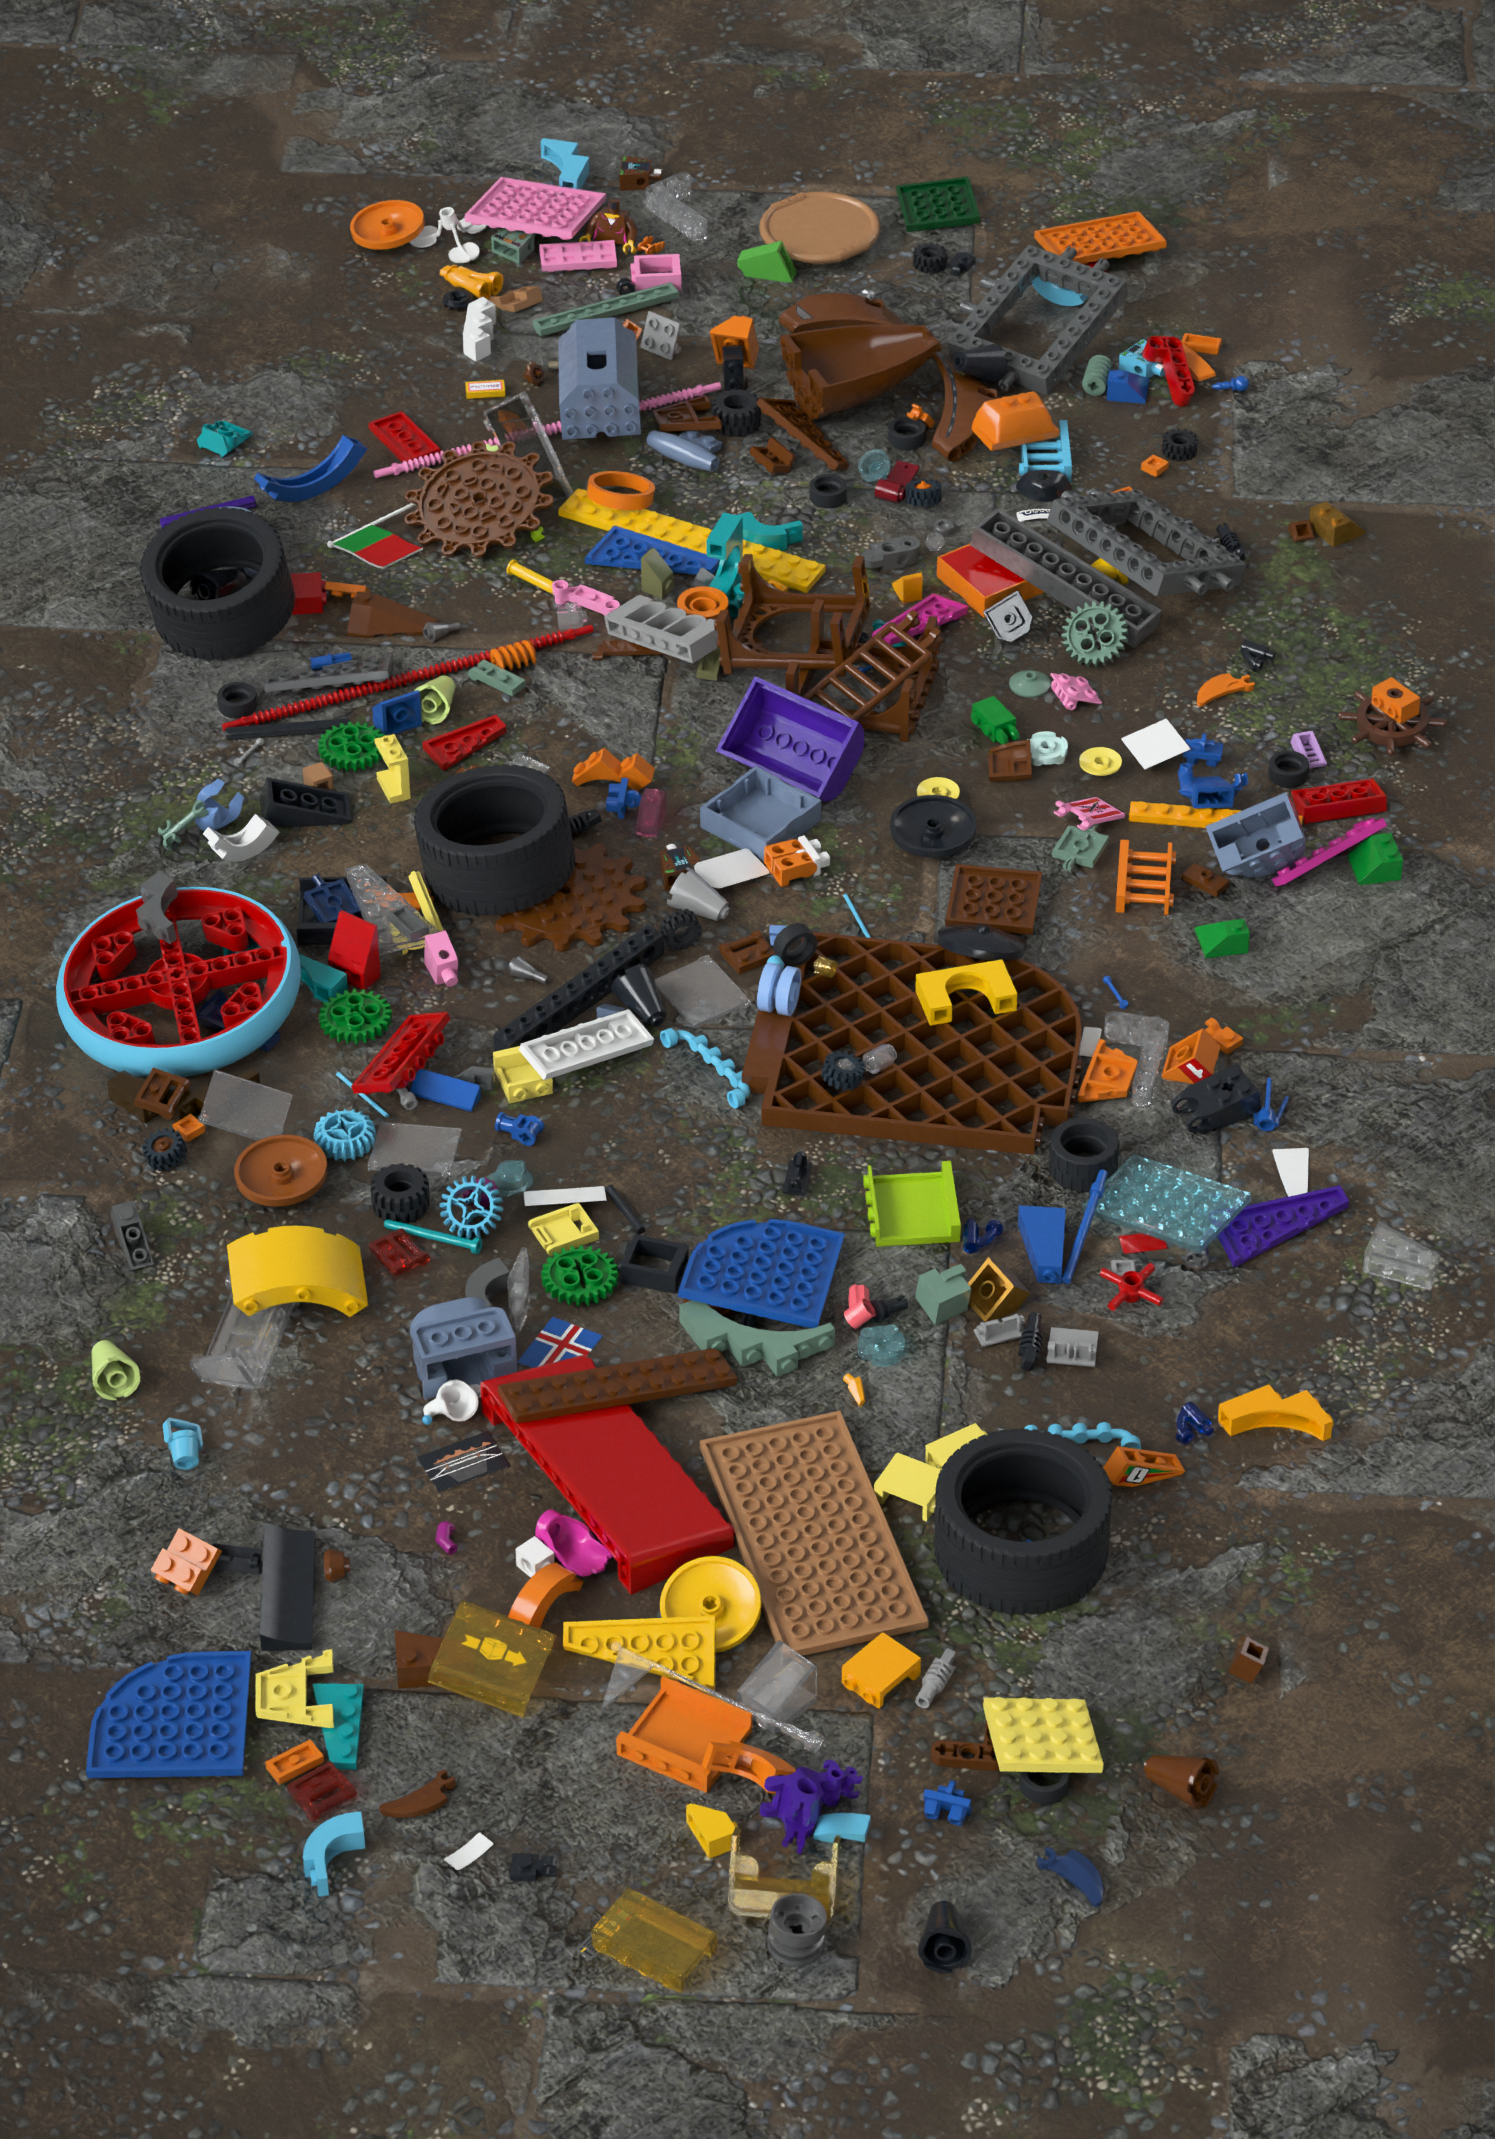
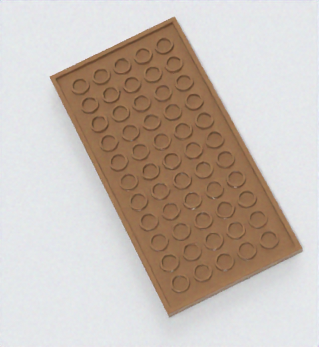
[700,1411,928,1660]

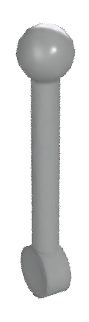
[234,738,264,767]

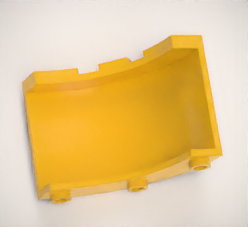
[227,1226,368,1317]

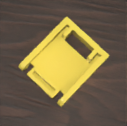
[528,1202,599,1257]

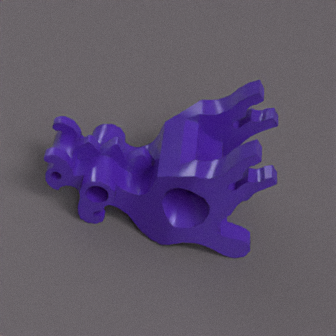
[759,1760,863,1855]

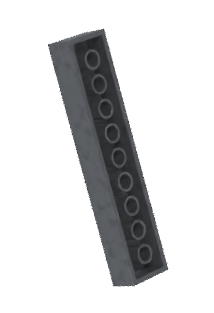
[970,508,1162,648]

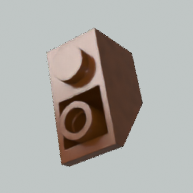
[1228,1635,1269,1683]

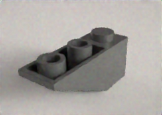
[111,1200,154,1271]

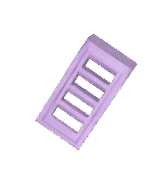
[1291,731,1327,769]

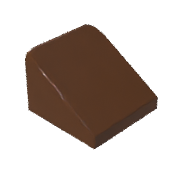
[1288,520,1314,542]

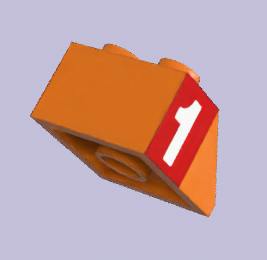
[1161,1028,1221,1084]

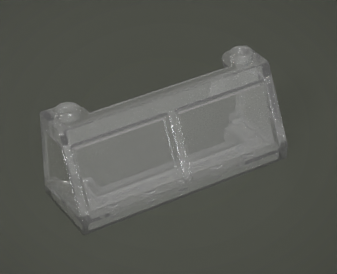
[190,1269,295,1390]

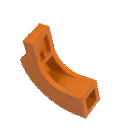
[507,1563,584,1630]
[702,1740,796,1794]

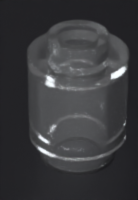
[863,1044,897,1074]

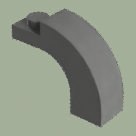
[465,1258,511,1307]

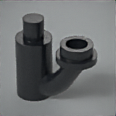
[1240,640,1275,672]

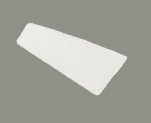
[1272,1148,1309,1197]

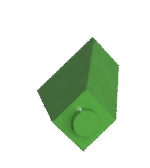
[737,241,797,283]

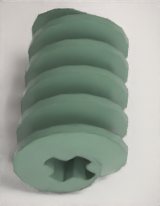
[1082,355,1112,396]

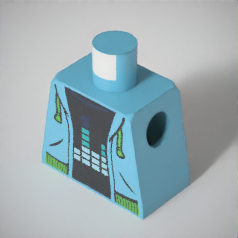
[1119,340,1165,378]

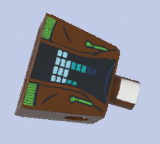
[619,156,662,191]
[660,844,701,891]

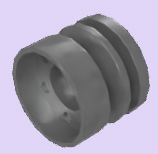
[767,1893,826,1966]

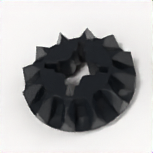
[442,290,473,311]

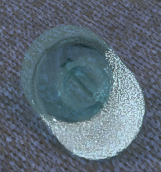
[858,449,891,482]
[485,1160,533,1198]

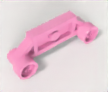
[552,580,620,616]

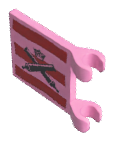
[1054,797,1125,831]

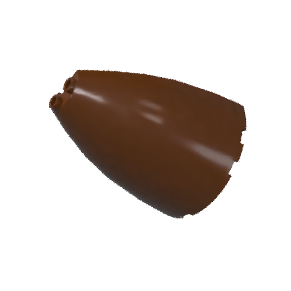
[780,324,942,419]

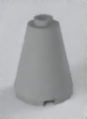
[667,867,730,921]

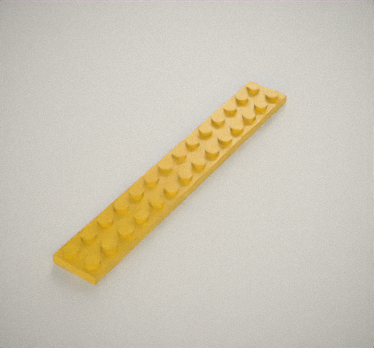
[558,488,825,593]

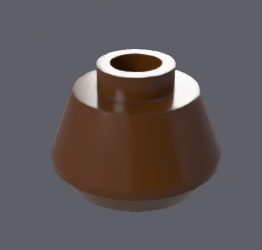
[324,1549,350,1583]

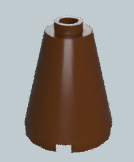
[1144,1754,1219,1809]

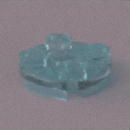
[858,1325,906,1367]

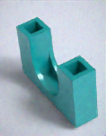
[706,512,743,601]

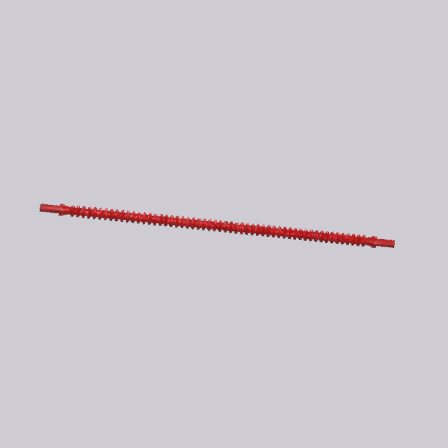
[222,625,594,732]

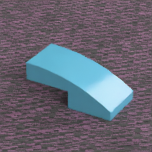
[813,1813,871,1844]

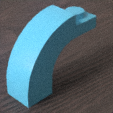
[1032,274,1088,306]
[303,1811,365,1896]

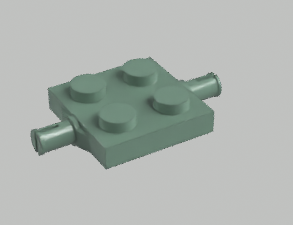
[1052,824,1109,871]

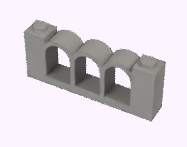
[604,595,718,663]

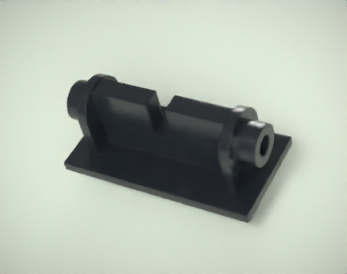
[782,1151,813,1196]
[213,1543,262,1574]

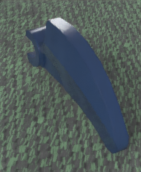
[1037,1847,1103,1907]

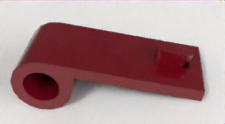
[875,460,920,503]

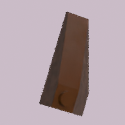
[347,592,438,638]

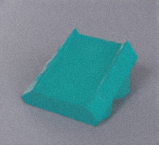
[196,420,253,458]

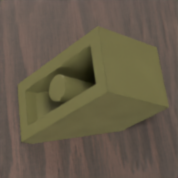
[641,548,674,598]

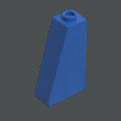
[1018,1205,1066,1284]

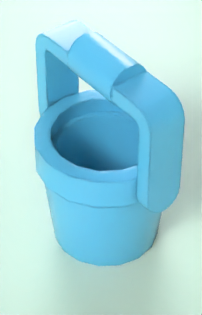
[163,1418,203,1470]

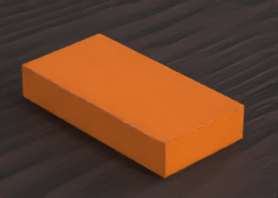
[1181,333,1222,355]

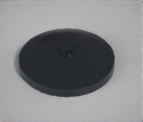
[890,795,976,858]
[937,924,1026,961]

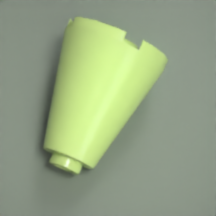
[413,676,455,725]
[92,1340,140,1400]

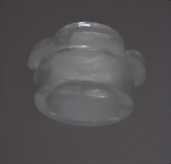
[925,533,945,551]

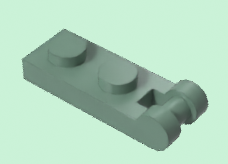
[468,660,526,697]

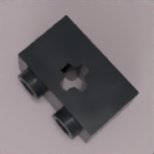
[722,346,744,391]

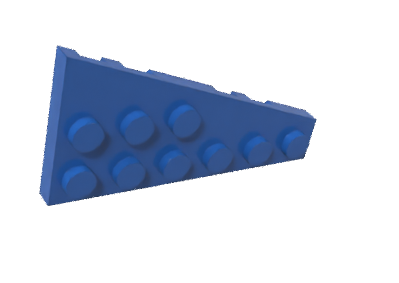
[585,525,720,575]

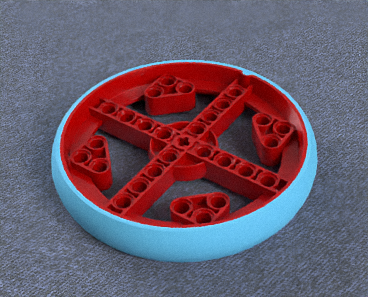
[56,887,301,1078]

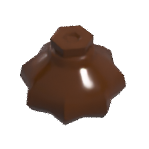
[523,362,545,386]

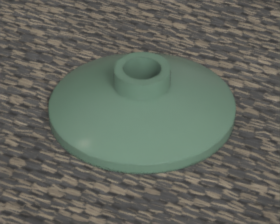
[1009,670,1051,698]

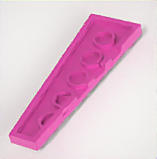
[872,593,968,646]
[1272,817,1387,887]

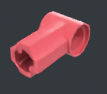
[844,1284,876,1329]

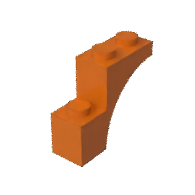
[572,748,655,792]

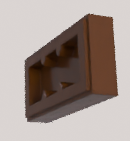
[1181,863,1230,897]

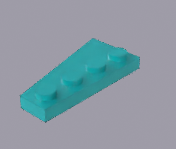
[312,1683,364,1770]

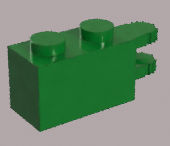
[971,696,1020,745]

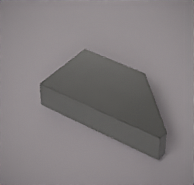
[454,1066,495,1091]

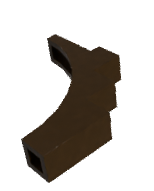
[107,1069,261,1127]

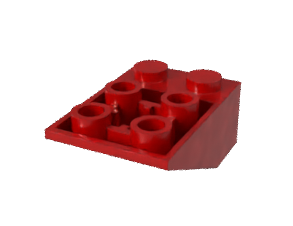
[328,910,381,990]

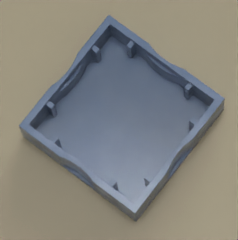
[700,766,821,861]

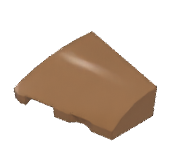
[489,286,543,312]

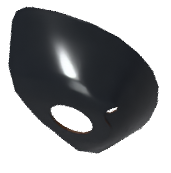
[1016,470,1072,502]

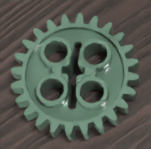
[1061,601,1129,667]

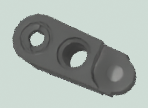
[861,536,920,571]

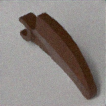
[379,1770,456,1818]

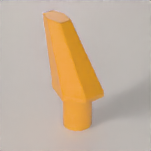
[843,1373,865,1407]

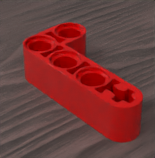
[1142,336,1195,407]

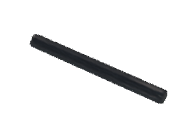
[226,718,351,740]

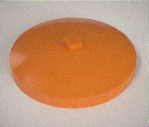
[350,200,425,249]

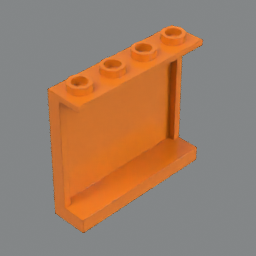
[616,1676,753,1793]

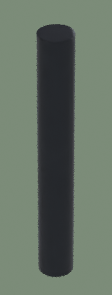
[605,1185,645,1235]

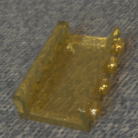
[591,1887,717,1993]

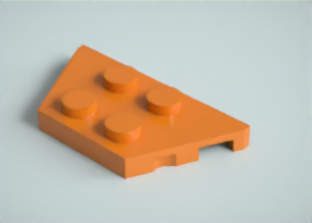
[1077,1039,1138,1102]

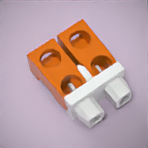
[764,836,830,887]

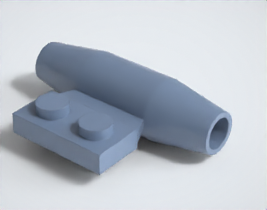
[647,430,722,472]

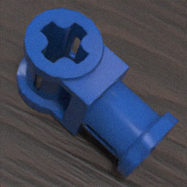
[495,1112,544,1146]

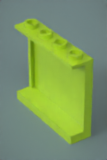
[863,1161,961,1247]

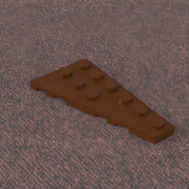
[756,398,850,472]

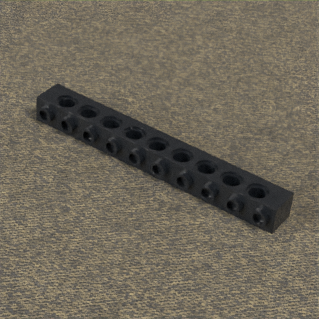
[493,925,664,1052]

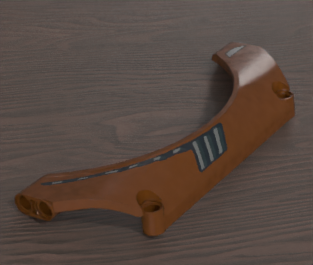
[779,293,999,462]

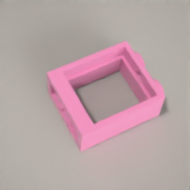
[631,254,681,292]

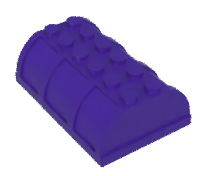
[716,676,864,802]

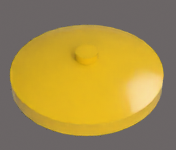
[660,1556,762,1653]

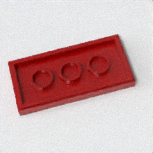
[368,411,441,463]

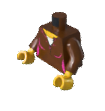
[579,199,638,254]

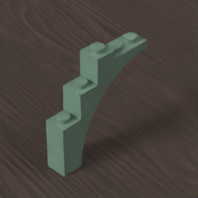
[679,1300,835,1377]

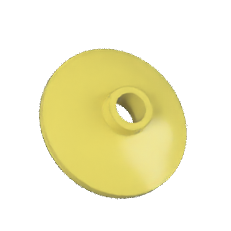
[1079,747,1122,776]
[917,777,960,799]

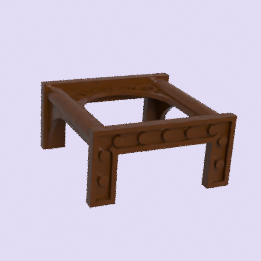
[714,554,871,677]
[786,599,941,742]

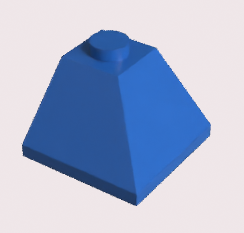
[1107,370,1150,404]
[372,690,422,736]

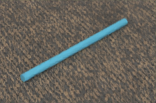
[843,894,871,938]
[336,1072,389,1118]

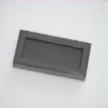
[387,905,430,942]

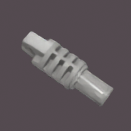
[915,1648,956,1708]

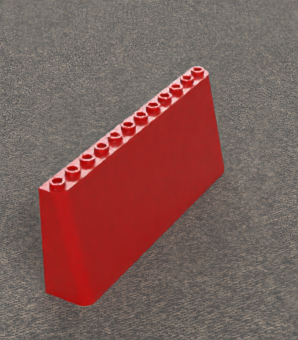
[480,1355,735,1595]

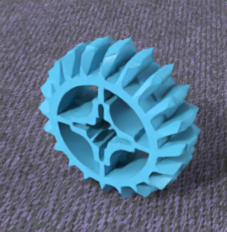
[314,1108,376,1161]
[440,1176,503,1239]

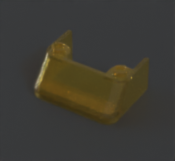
[728,1827,841,1921]

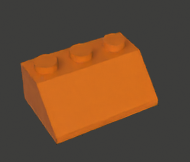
[710,316,759,369]

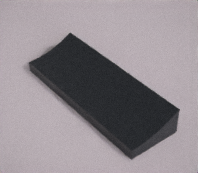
[260,1522,316,1651]

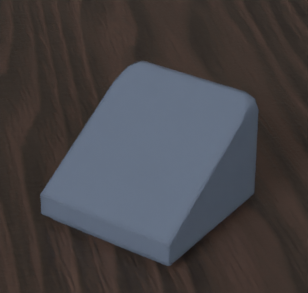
[597,1003,626,1018]

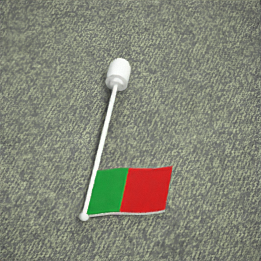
[327,504,423,569]

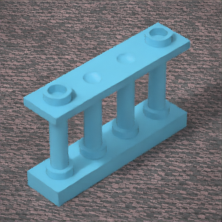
[1019,420,1072,482]

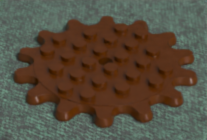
[404,440,554,559]
[495,842,647,952]

